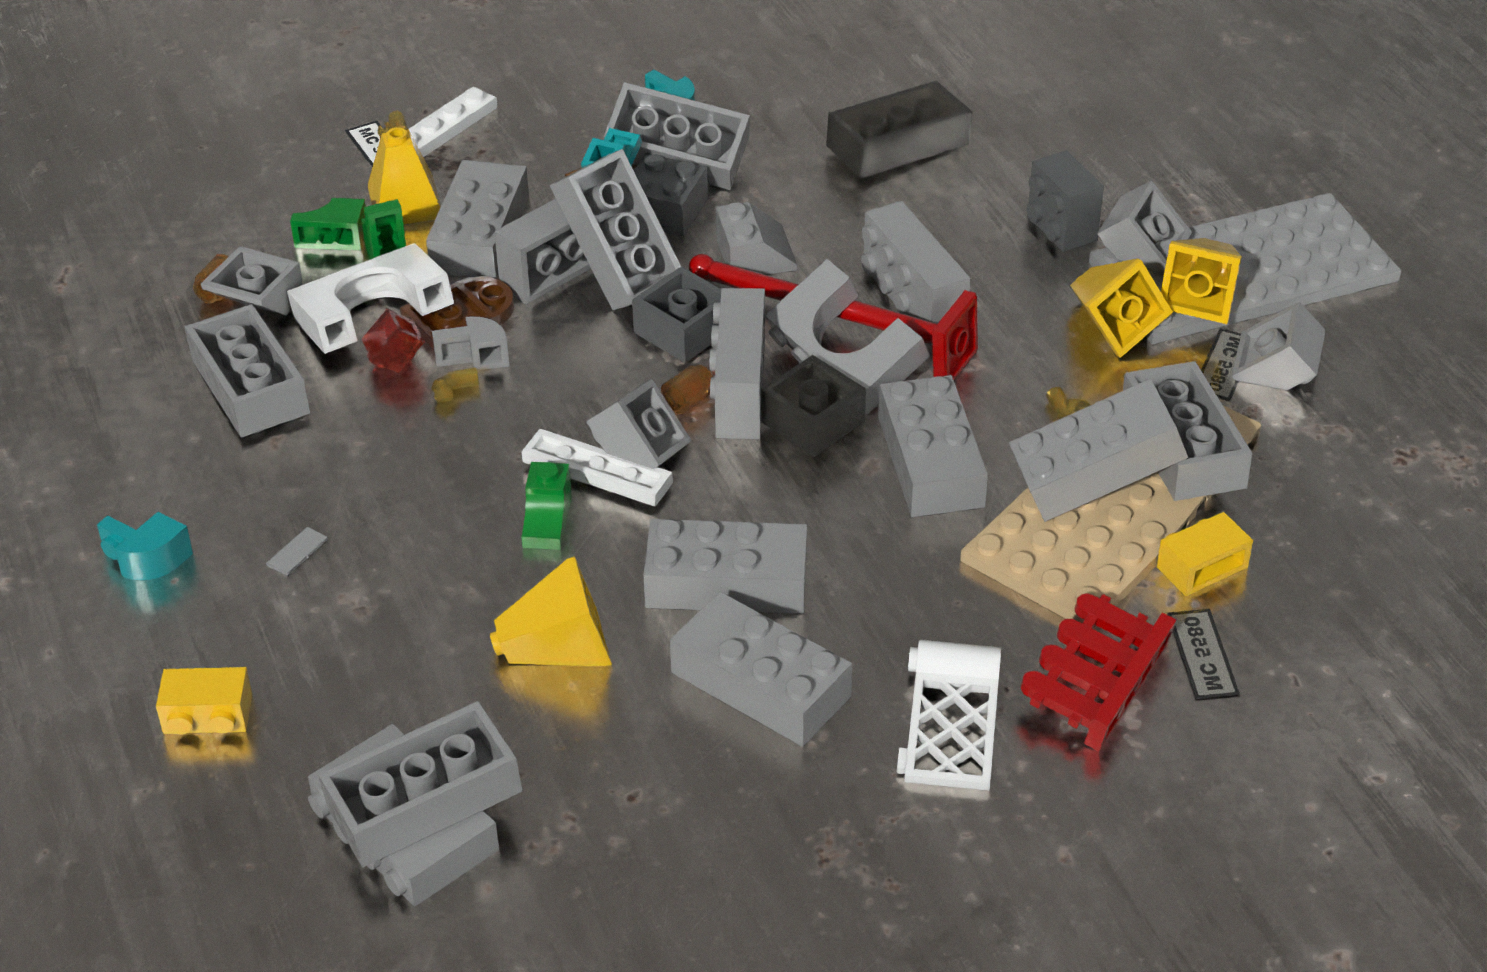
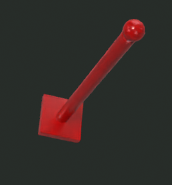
[688,254,978,380]

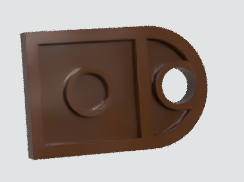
[400,276,514,350]

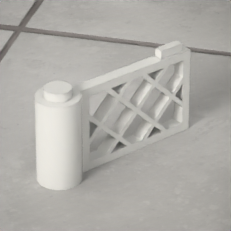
[897,640,1001,791]

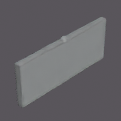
[266,527,328,576]

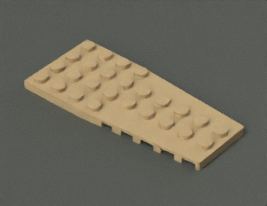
[960,405,1261,629]

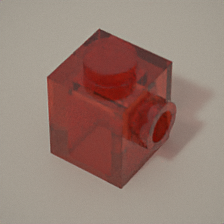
[362,308,425,373]

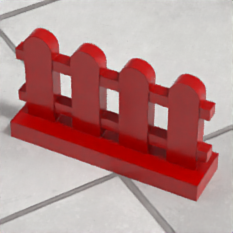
[1021,593,1177,752]

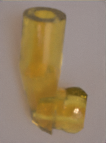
[377,111,408,138]
[431,367,479,403]
[1046,387,1091,419]

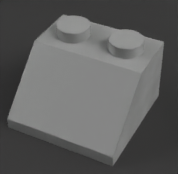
[1097,180,1192,273]
[716,202,797,275]
[201,246,303,315]
[1232,301,1326,390]
[586,379,692,469]

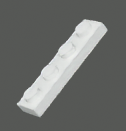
[409,86,497,157]
[522,429,673,507]

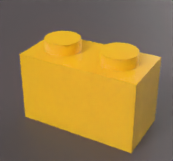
[1157,512,1253,596]
[156,667,252,734]

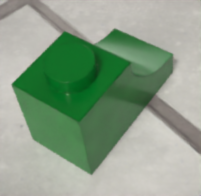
[290,198,366,250]
[361,199,406,259]
[521,462,572,550]

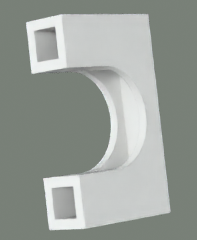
[287,243,454,354]

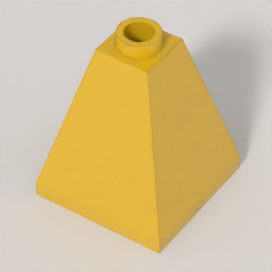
[368,127,441,224]
[1161,238,1242,324]
[1070,258,1173,358]
[490,556,612,666]

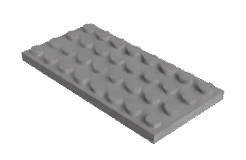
[1089,193,1401,344]

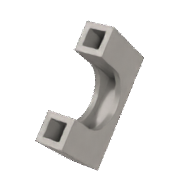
[765,259,930,414]
[308,724,499,907]

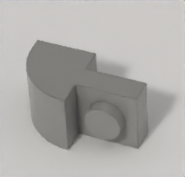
[432,317,510,371]

